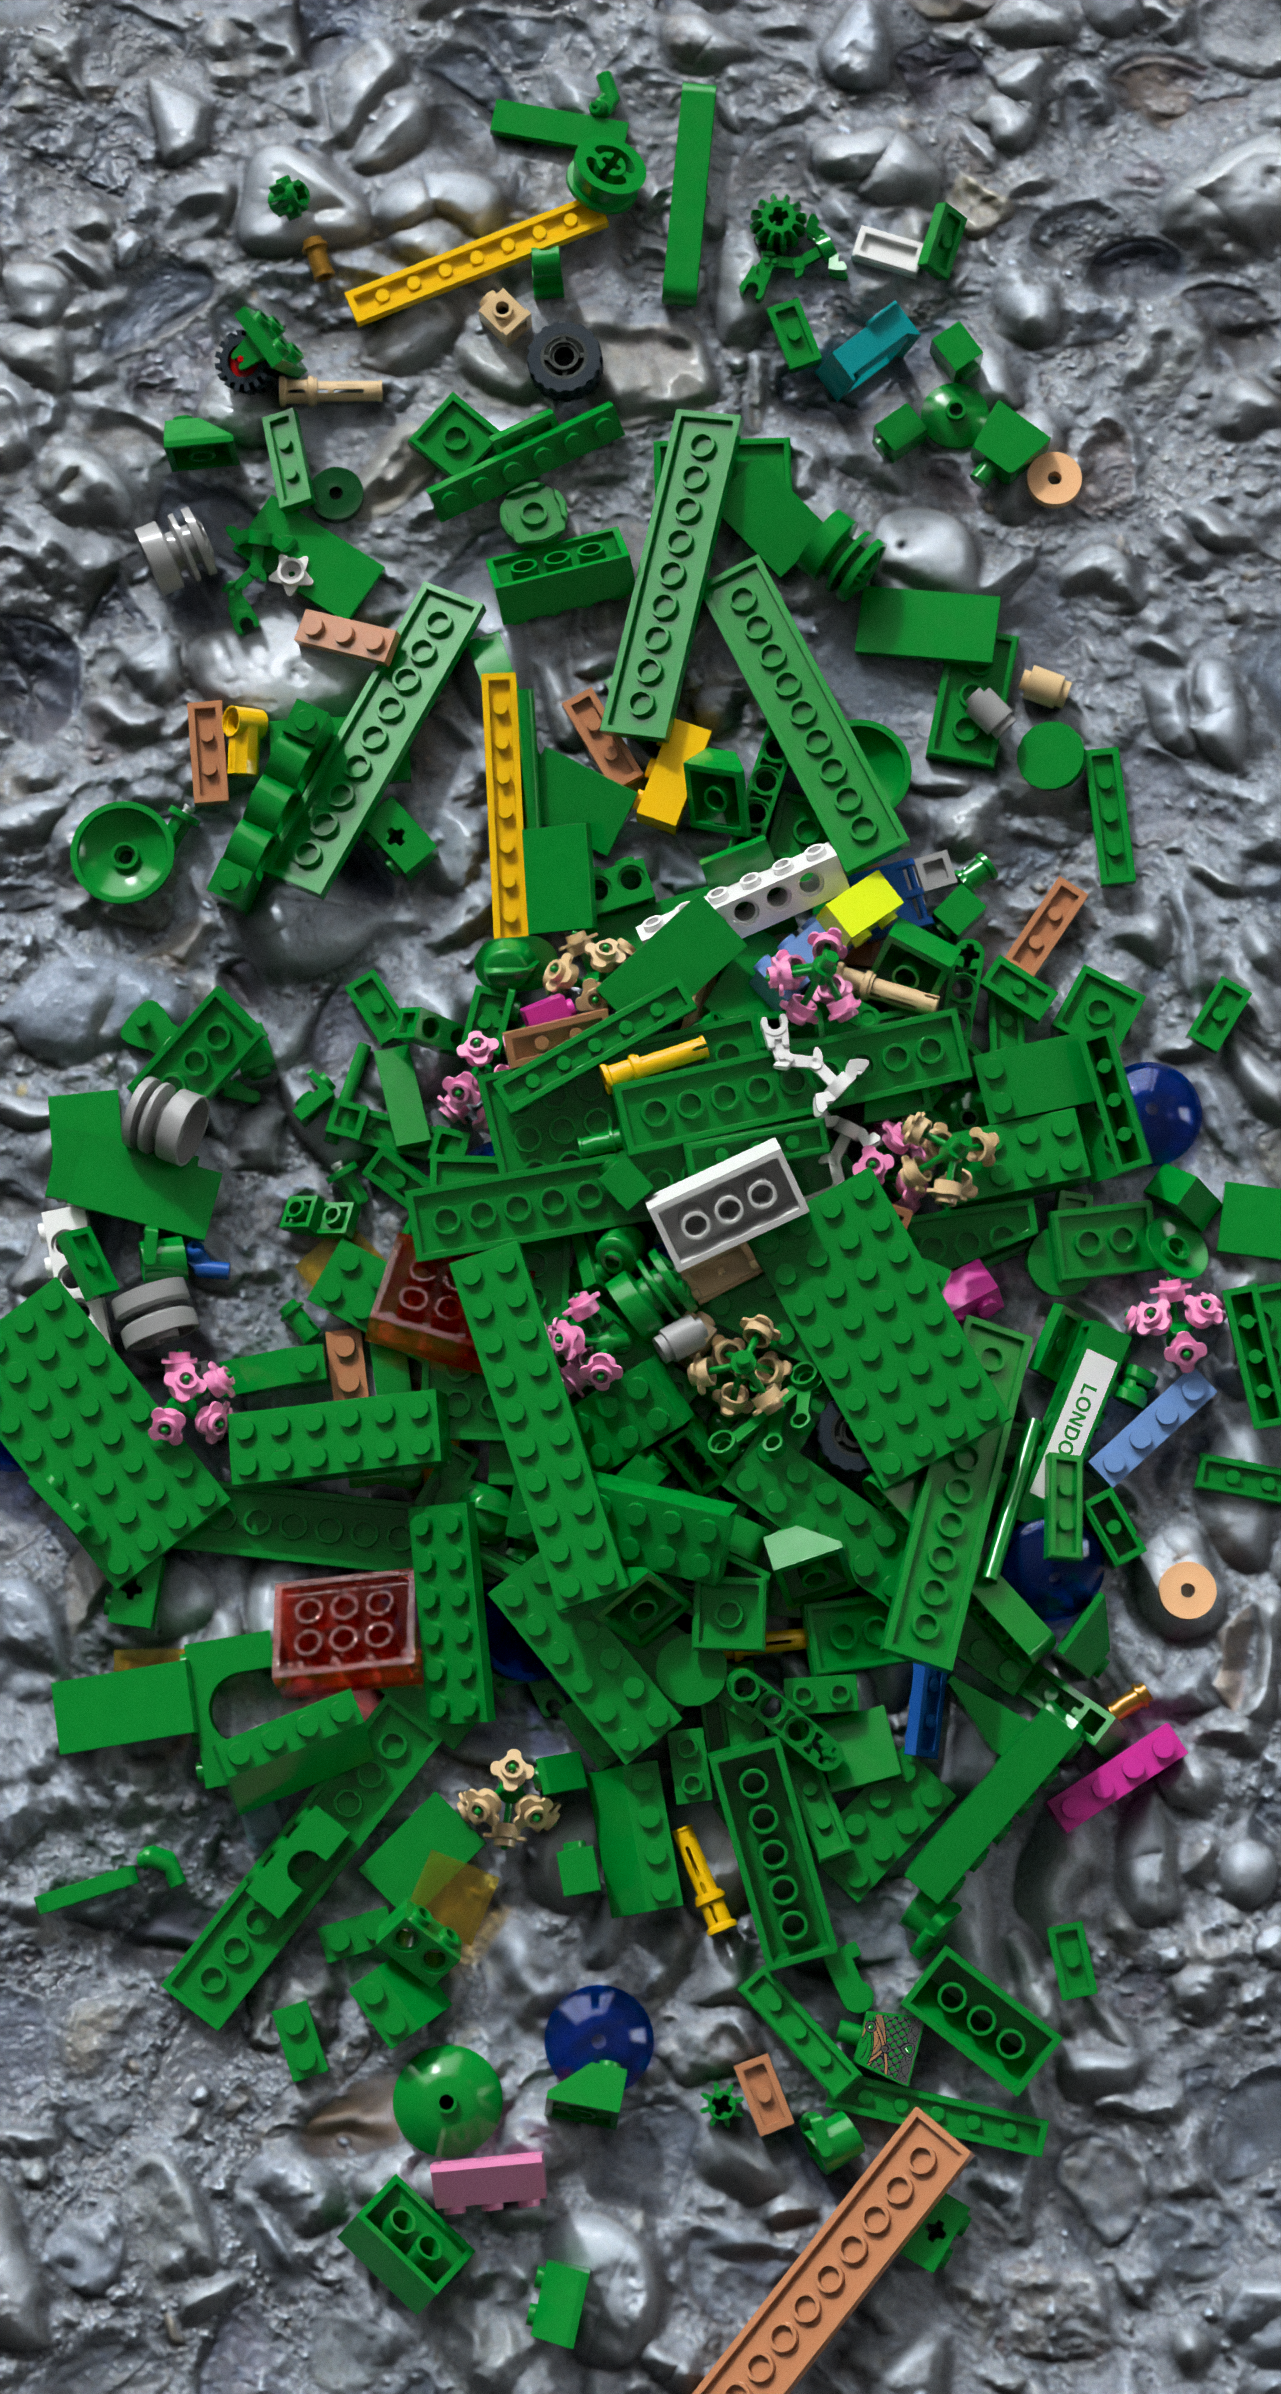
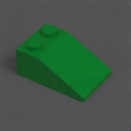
[972,1033,1096,1125]

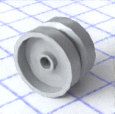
[110,1277,200,1352]

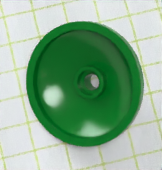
[847,719,912,809]
[70,801,176,905]
[393,2045,503,2158]

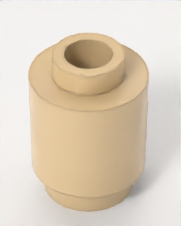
[1018,665,1072,709]

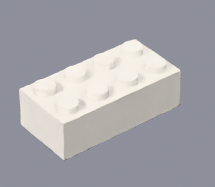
[644,1137,810,1273]

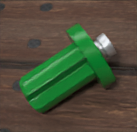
[168,803,201,851]
[325,1160,369,1206]

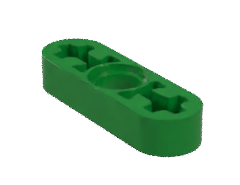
[34,1865,140,1916]

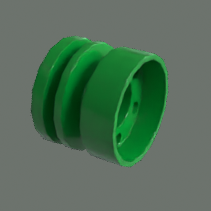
[796,509,887,603]
[605,1248,699,1345]

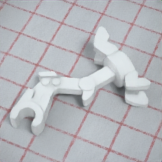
[760,1014,869,1118]
[804,1111,884,1202]

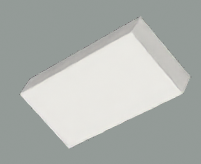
[851,225,924,280]

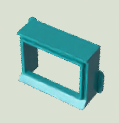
[814,300,921,402]

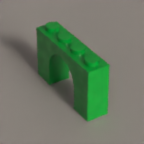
[179,1630,278,1790]

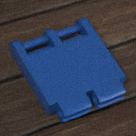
[846,858,935,945]

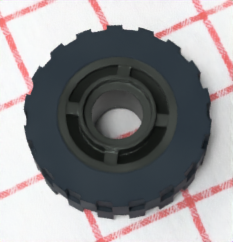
[527,321,604,402]
[816,1400,873,1474]

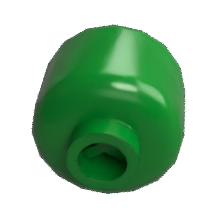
[595,1224,647,1276]

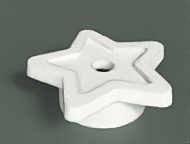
[269,554,313,597]

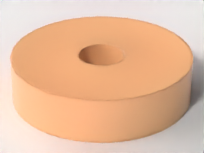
[1026,452,1082,509]
[1157,1562,1217,1620]

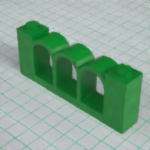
[206,698,335,916]

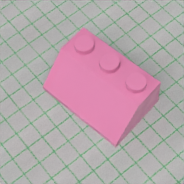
[430,2151,547,2215]

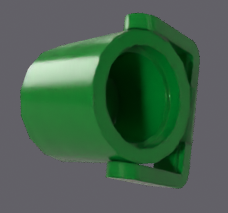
[138,1224,188,1285]
[898,1890,962,1960]
[799,2110,865,2175]

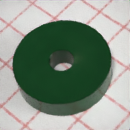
[311,467,364,524]

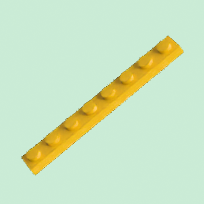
[344,200,609,327]
[481,672,529,939]

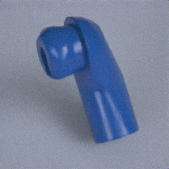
[185,1241,231,1280]

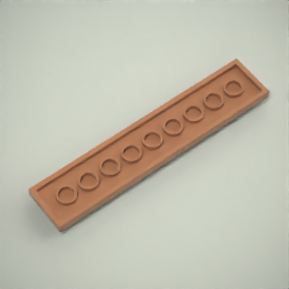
[692,2106,975,2394]

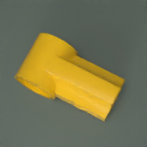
[222,705,268,777]

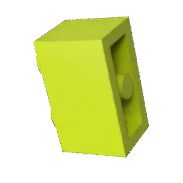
[816,870,904,948]

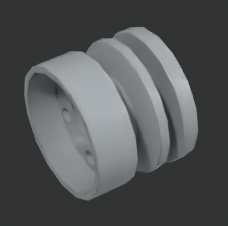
[134,506,218,596]
[121,1077,210,1167]

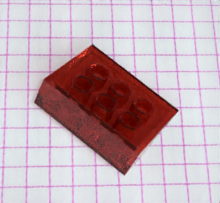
[365,1232,536,1375]
[272,1568,424,1699]

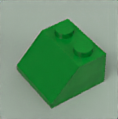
[870,917,961,1017]
[348,1958,453,2050]
[526,2258,591,2349]

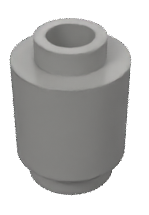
[965,688,1016,740]
[652,1314,709,1364]

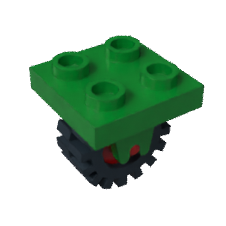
[215,306,308,395]

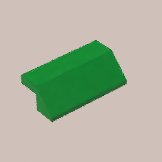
[1070,1027,1153,1184]
[1221,1282,1281,1431]

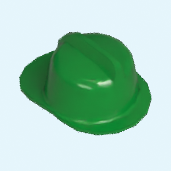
[474,936,558,992]
[434,1478,511,1544]

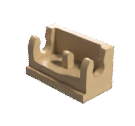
[680,1241,764,1306]

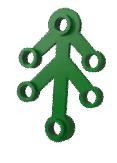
[708,1361,825,1463]

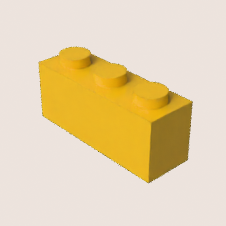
[632,718,712,835]

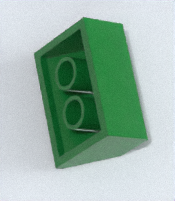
[337,2174,475,2315]

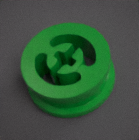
[566,136,646,215]

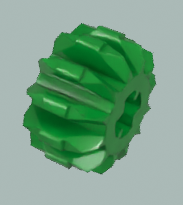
[750,193,807,253]

